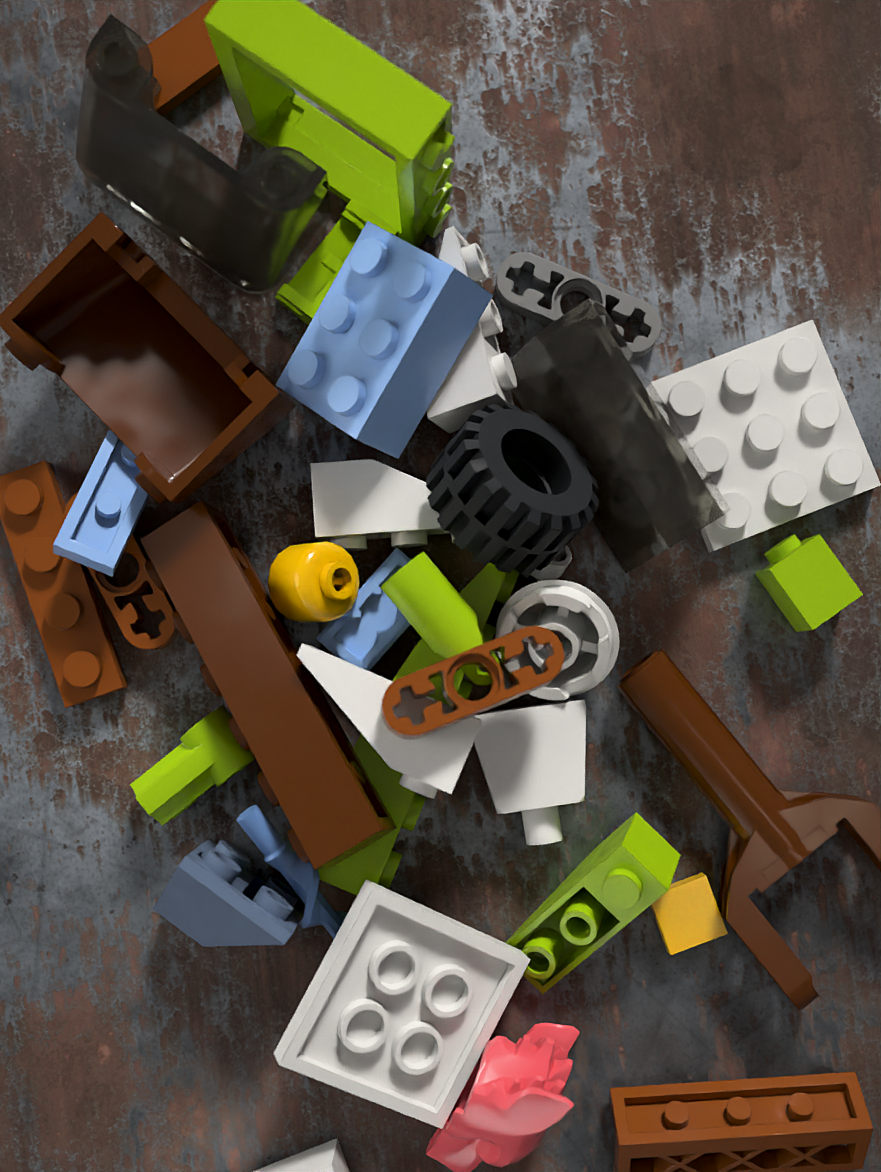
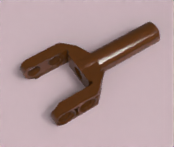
[615,648,881,1011]

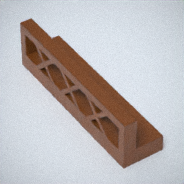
[609,1072,874,1172]

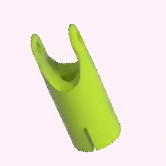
[381,552,500,685]

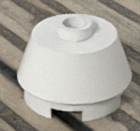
[496,580,619,701]

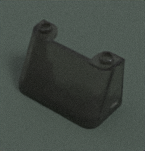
[75,14,331,294]

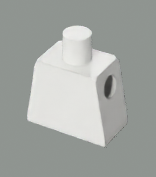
[473,698,586,845]

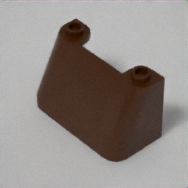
[0,211,297,504]

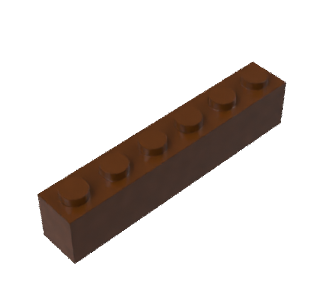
[140,500,397,870]

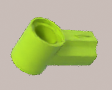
[130,705,255,826]

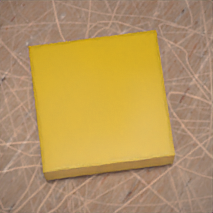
[650,872,728,955]

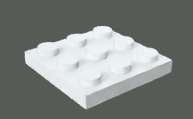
[643,319,881,553]
[274,879,531,1129]

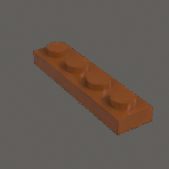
[0,460,128,708]

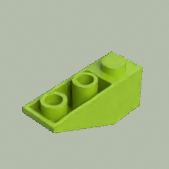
[505,812,681,994]

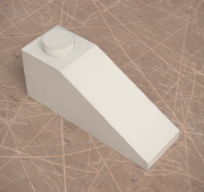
[297,644,482,799]

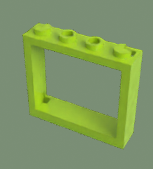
[204,0,455,248]

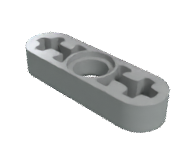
[495,252,661,359]

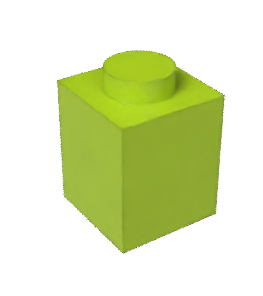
[755,534,863,632]

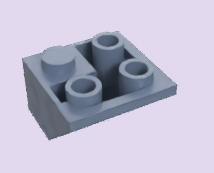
[153,839,305,947]

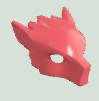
[426,1023,580,1172]

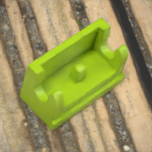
[275,199,399,326]

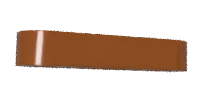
[64,492,179,650]
[381,626,564,739]

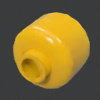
[268,541,360,623]

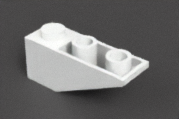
[426,226,517,433]
[310,459,455,552]

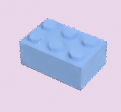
[276,221,493,459]

